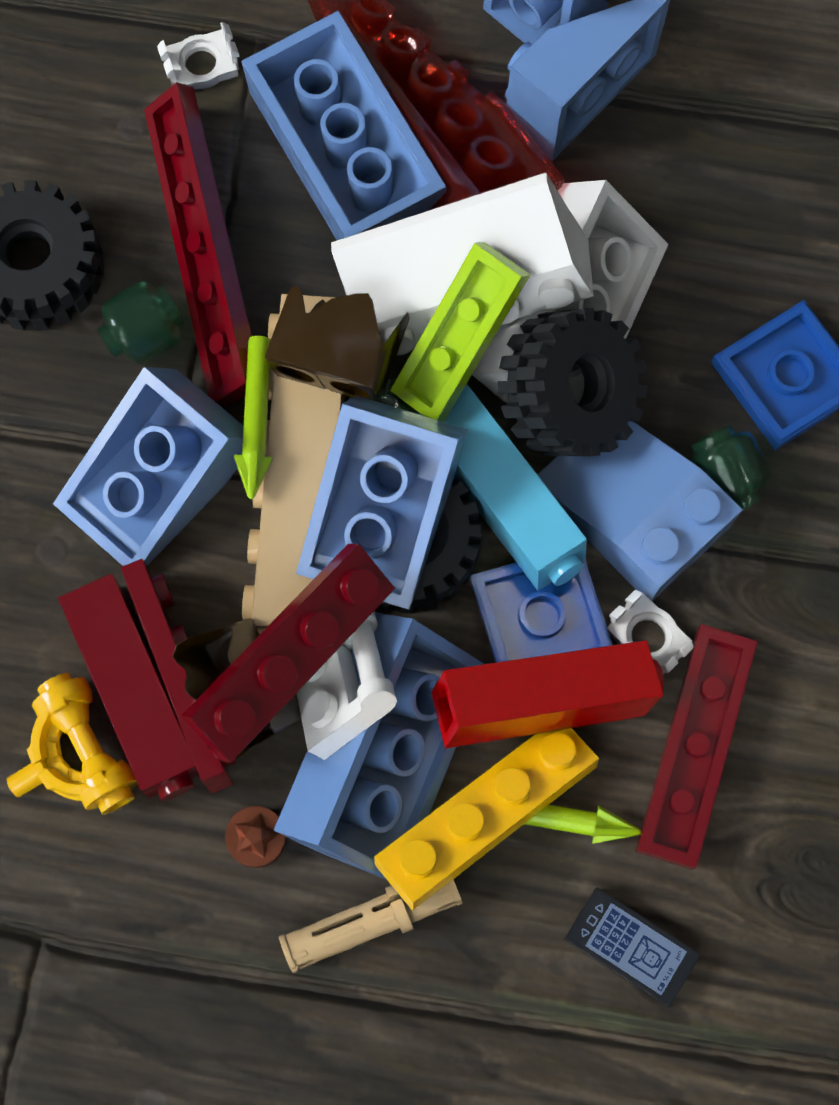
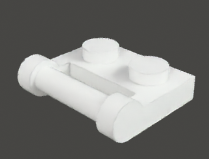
[296,611,397,760]

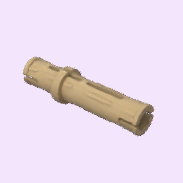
[279,879,463,973]

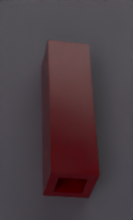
[58,573,199,801]

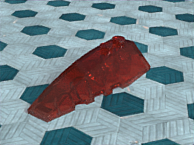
[308,0,565,211]

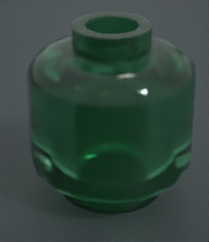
[97,281,186,365]
[688,425,771,510]

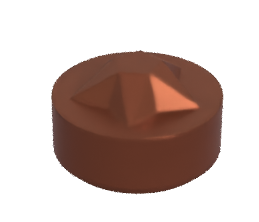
[225,806,287,868]

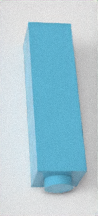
[418,384,587,591]

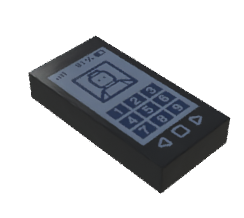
[563,887,701,1007]

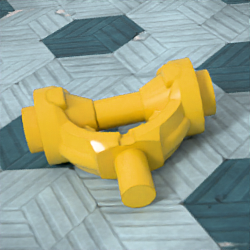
[6,673,138,815]

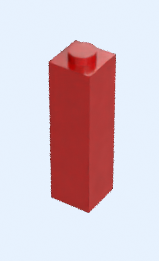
[431,640,664,749]

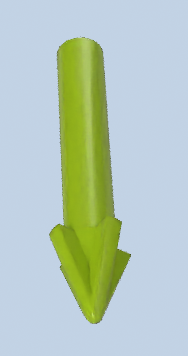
[234,336,273,499]
[524,804,641,844]

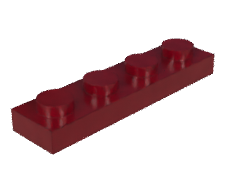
[181,544,395,763]
[120,559,237,794]
[635,624,758,870]

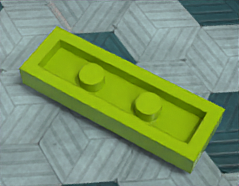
[390,242,531,422]

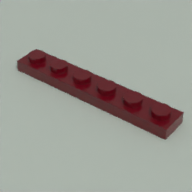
[144,82,252,407]

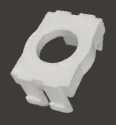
[157,22,239,90]
[607,590,694,675]

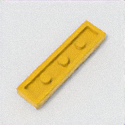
[374,728,599,911]

